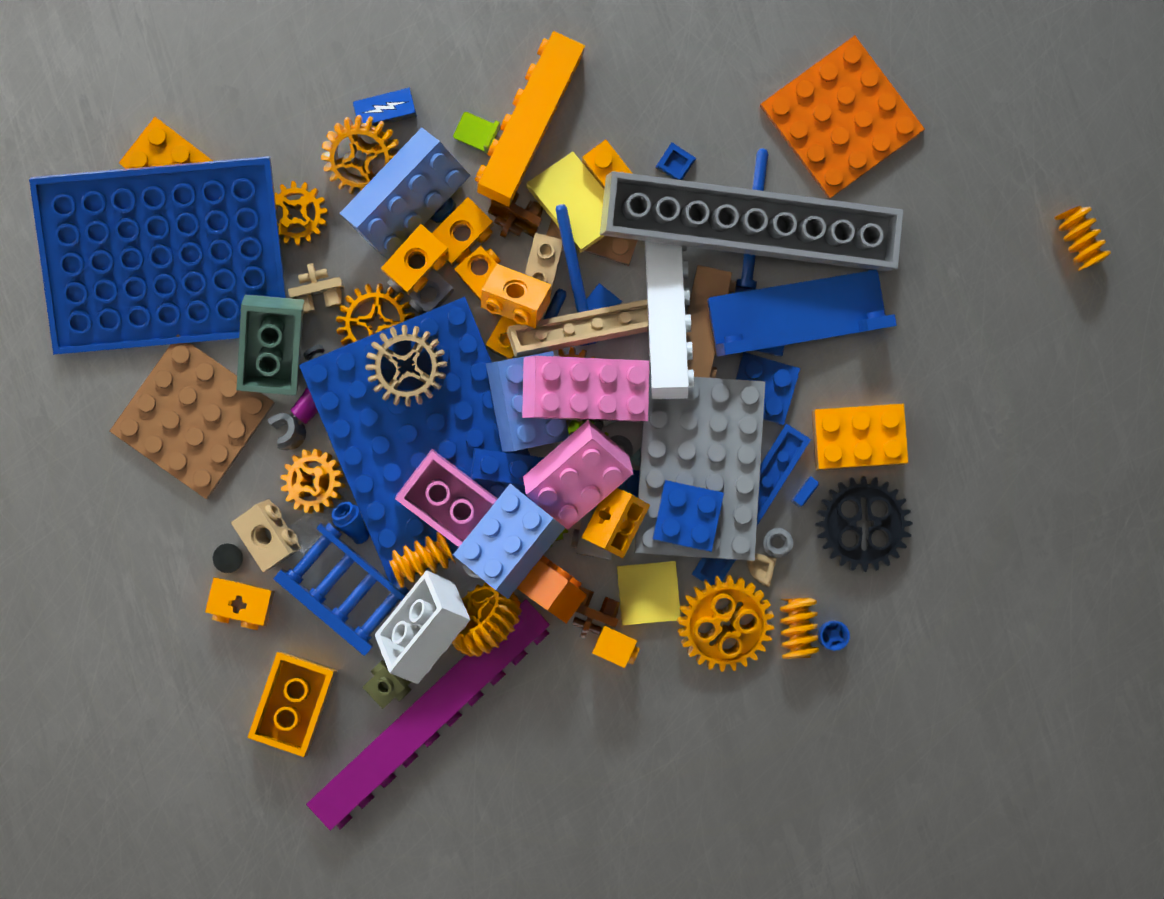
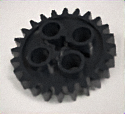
[815,476,913,572]

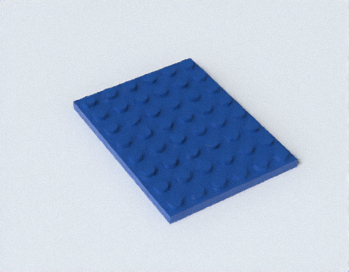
[29,156,287,355]
[299,297,547,584]

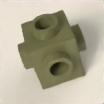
[362,659,412,709]

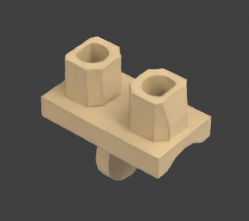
[288,263,344,314]

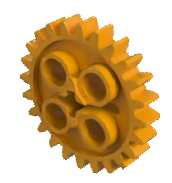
[677,575,774,672]

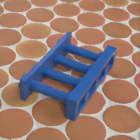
[273,523,410,656]

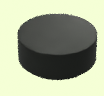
[213,543,243,573]

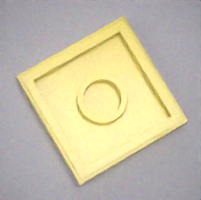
[617,561,681,625]

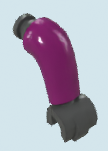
[267,345,325,450]

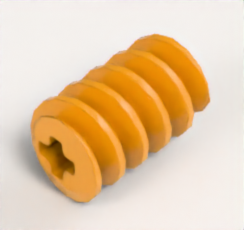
[1054,206,1111,271]
[389,532,456,588]
[780,598,819,659]

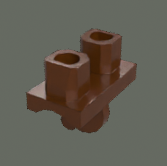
[488,192,543,238]
[572,586,620,639]

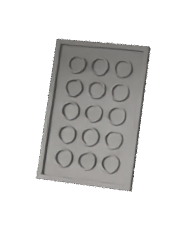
[634,374,765,561]

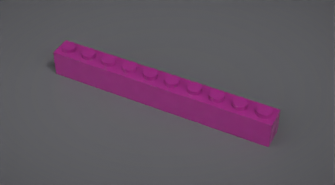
[306,599,550,831]

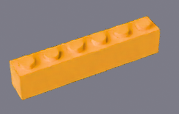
[475,31,585,207]

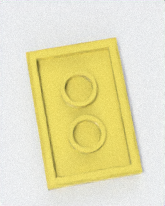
[526,152,604,253]

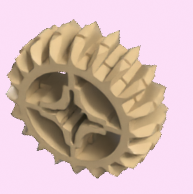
[365,325,447,406]

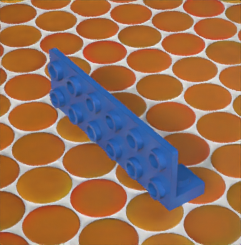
[707,270,897,357]

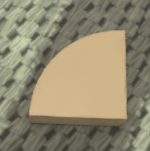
[746,553,777,587]

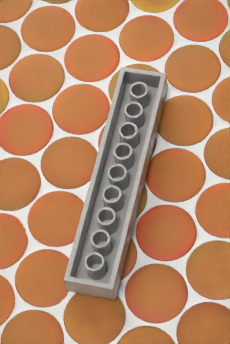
[600,171,904,272]

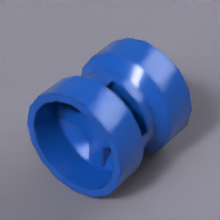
[817,621,850,651]

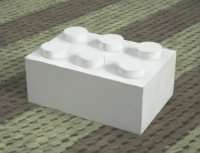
[375,570,470,684]

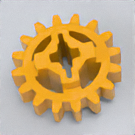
[275,181,329,246]
[281,449,346,514]

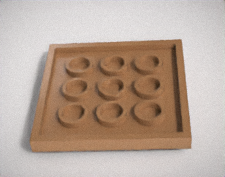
[109,335,275,499]

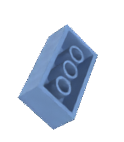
[340,127,470,260]

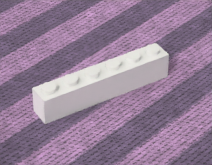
[645,241,694,399]

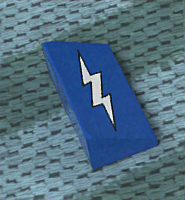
[353,87,417,127]

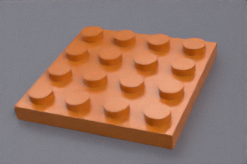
[760,35,925,200]

